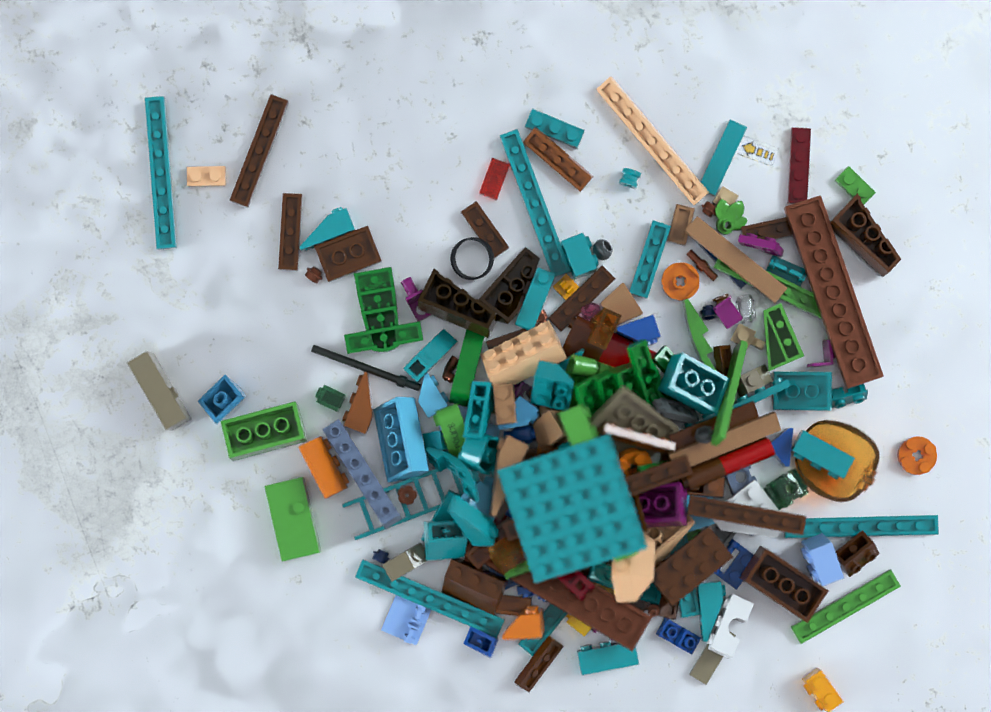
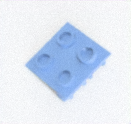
[381,595,431,645]

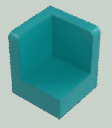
[423,430,448,452]

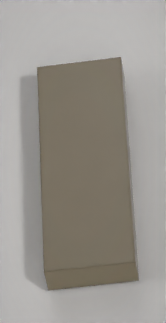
[689,631,736,685]

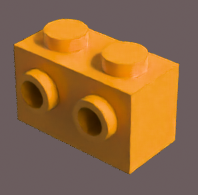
[802,668,844,712]

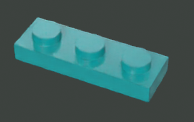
[525,109,585,149]

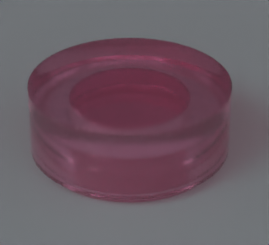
[581,303,601,320]

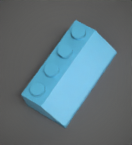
[373,397,429,483]

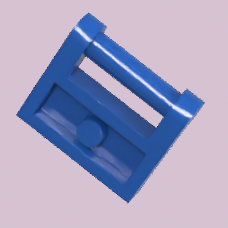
[714,539,754,590]

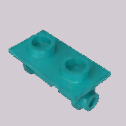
[766,255,807,287]
[832,383,868,409]

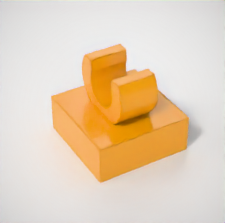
[552,274,579,301]

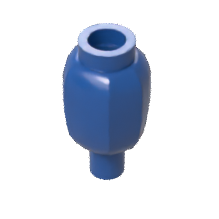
[503,425,537,444]

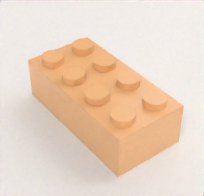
[480,320,567,386]

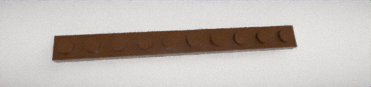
[502,454,693,541]

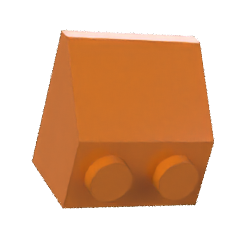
[502,605,545,640]

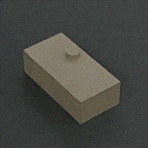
[127,351,192,431]

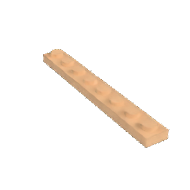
[596,77,709,205]

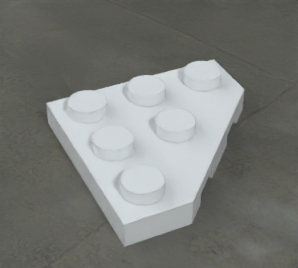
[712,479,782,538]

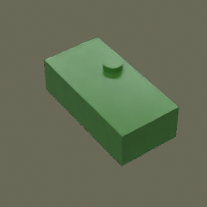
[220,401,307,461]
[264,477,322,562]

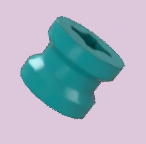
[619,168,641,189]

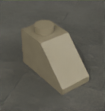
[737,364,773,397]
[382,542,427,582]

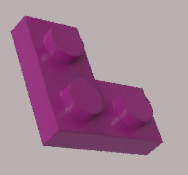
[738,233,784,257]

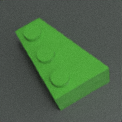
[763,303,804,371]

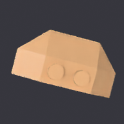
[611,534,656,603]

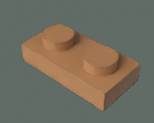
[493,384,517,425]

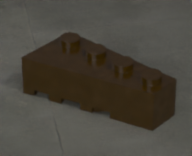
[418,268,497,338]

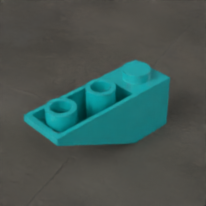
[403,329,458,383]

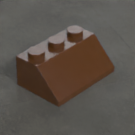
[442,558,509,615]

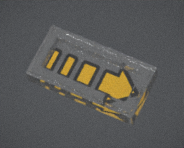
[737,136,780,167]

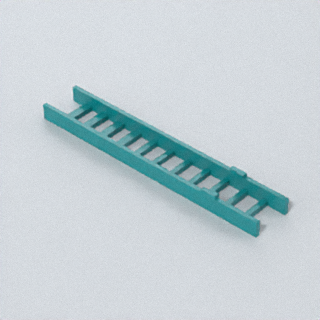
[342,444,535,541]

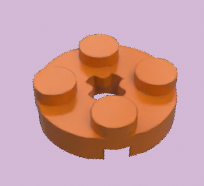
[661,262,700,301]
[897,436,937,475]
[617,448,652,477]

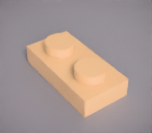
[187,166,226,187]

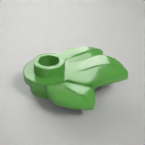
[715,199,748,234]

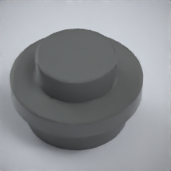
[695,426,714,444]

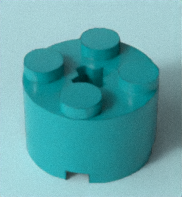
[458,434,500,475]

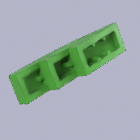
[683,298,717,371]

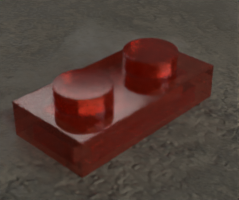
[479,158,510,200]

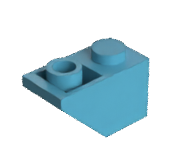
[418,373,449,418]

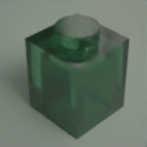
[315,385,347,412]

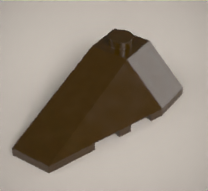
[479,247,540,324]

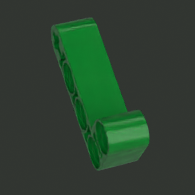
[449,329,485,407]

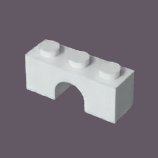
[707,594,754,659]

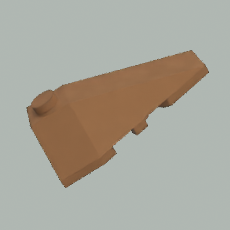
[489,436,529,517]

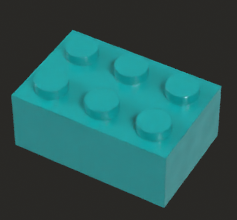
[658,352,730,416]

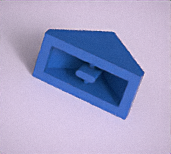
[771,428,793,467]
[463,627,498,658]

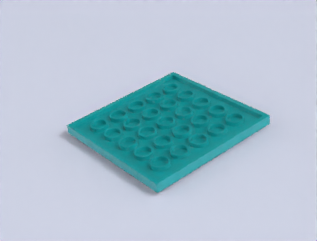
[497,434,648,583]

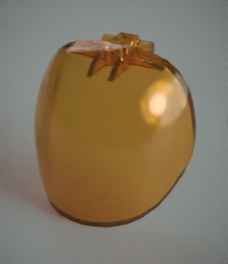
[795,420,880,502]

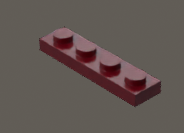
[787,127,811,204]

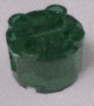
[763,468,809,510]

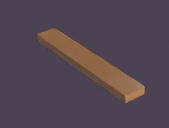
[685,216,787,304]
[667,411,781,466]

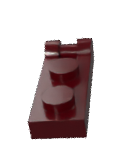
[556,570,595,601]

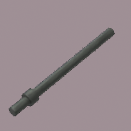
[311,345,421,391]

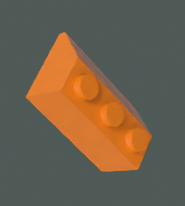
[298,436,349,499]

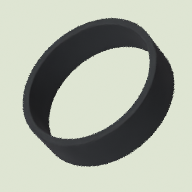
[450,237,494,280]

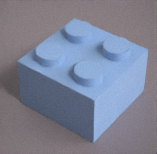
[800,533,844,586]

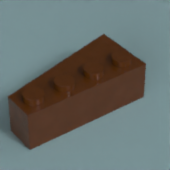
[830,193,901,277]

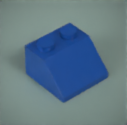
[615,315,661,346]

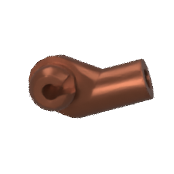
[442,355,459,383]

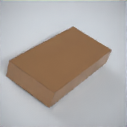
[667,204,695,246]

